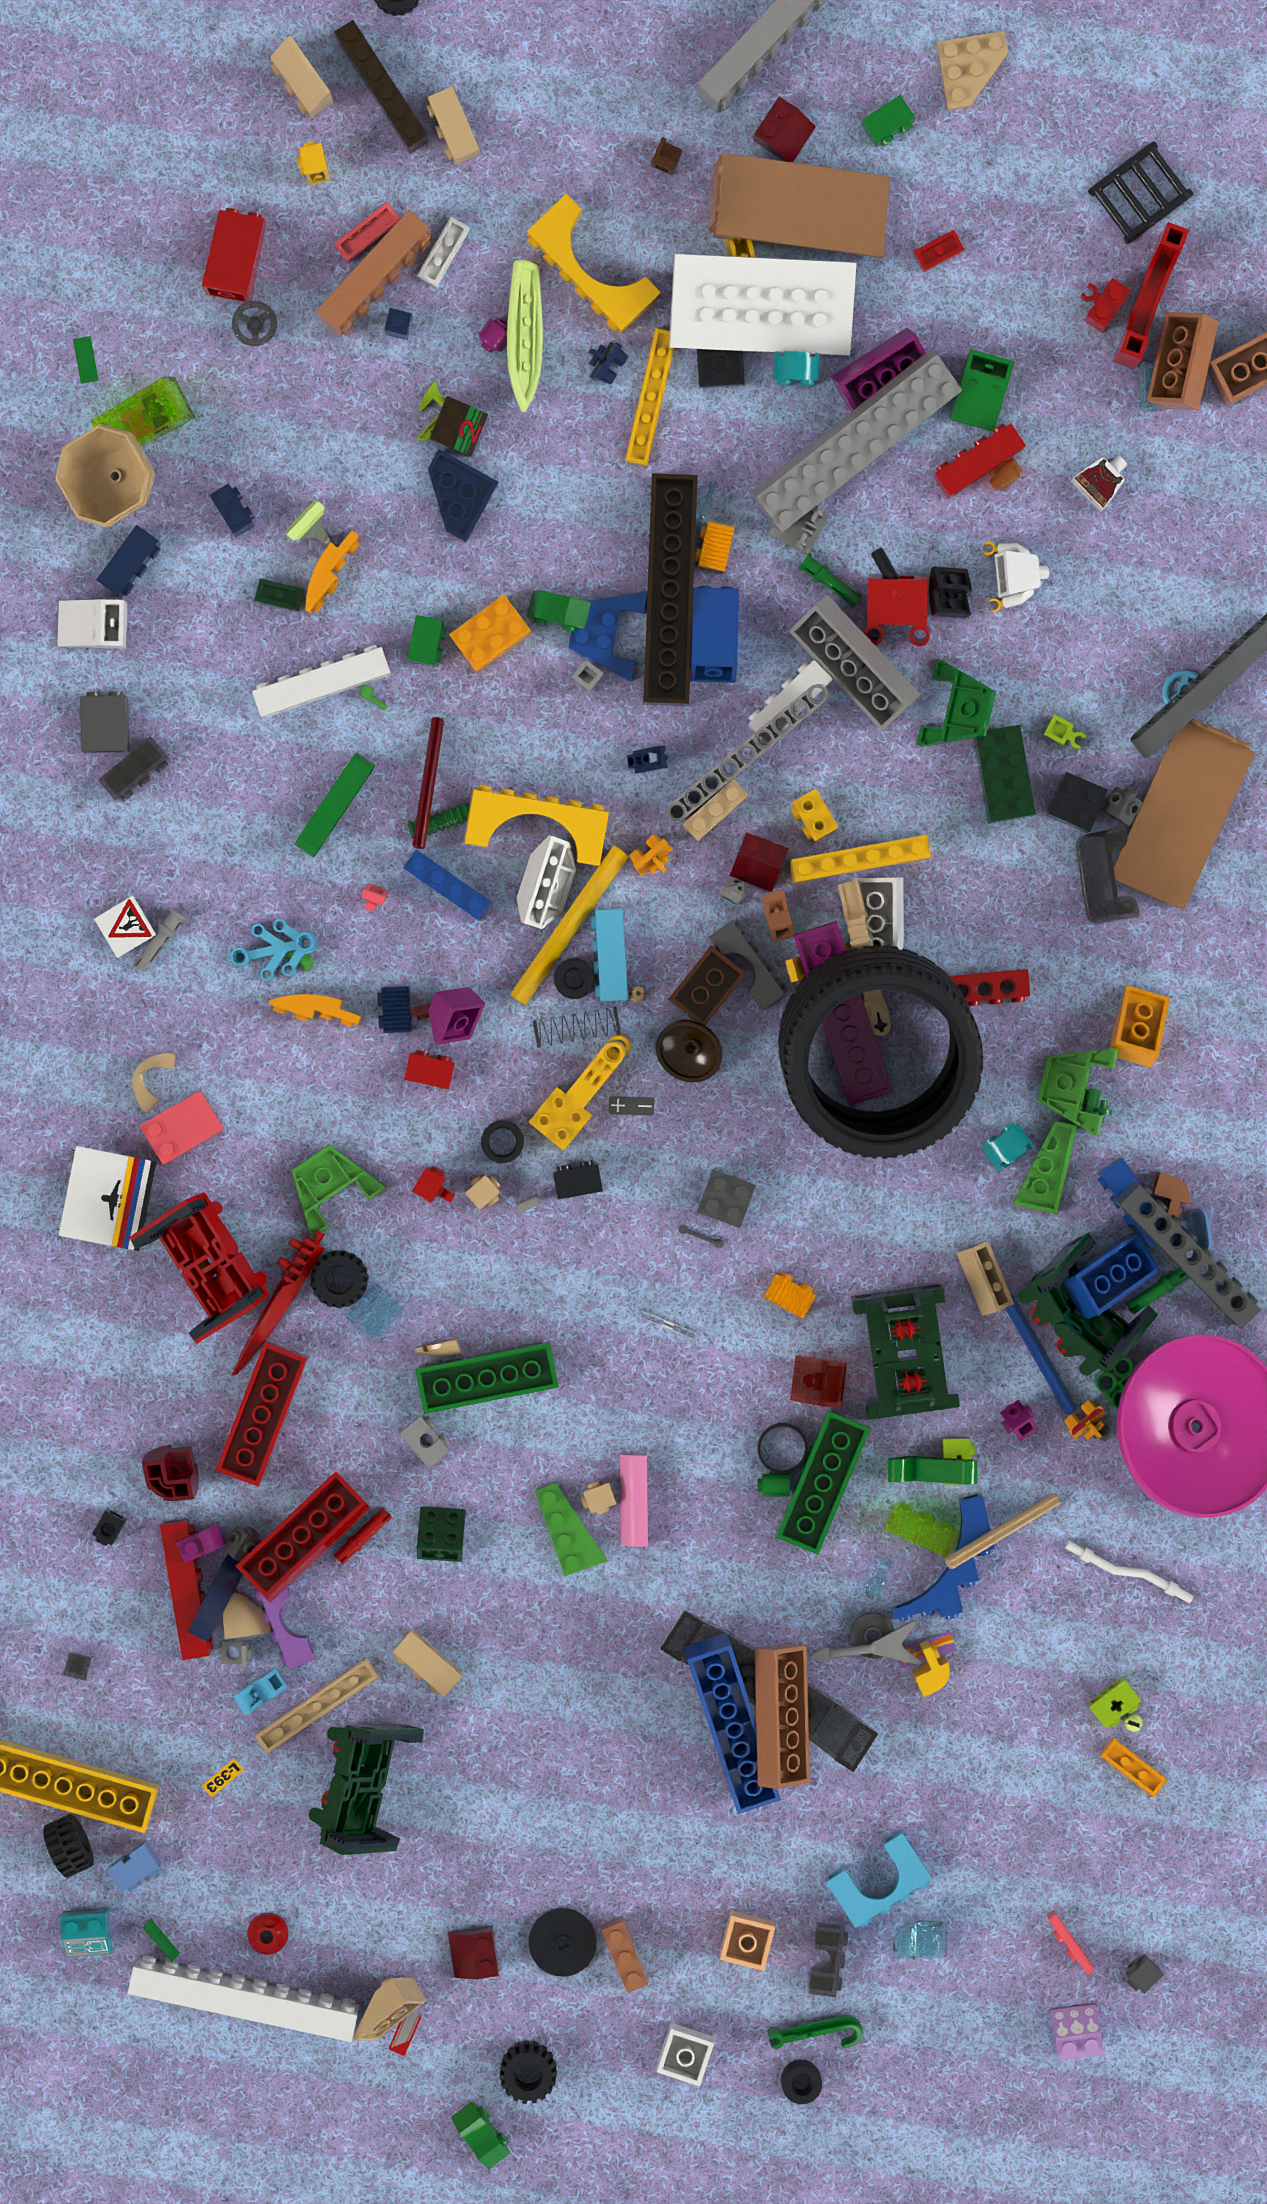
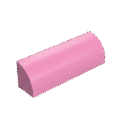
[619,1453,648,1547]

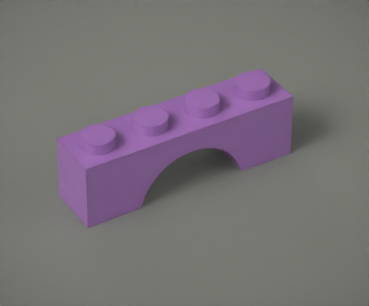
[254,1586,316,1669]

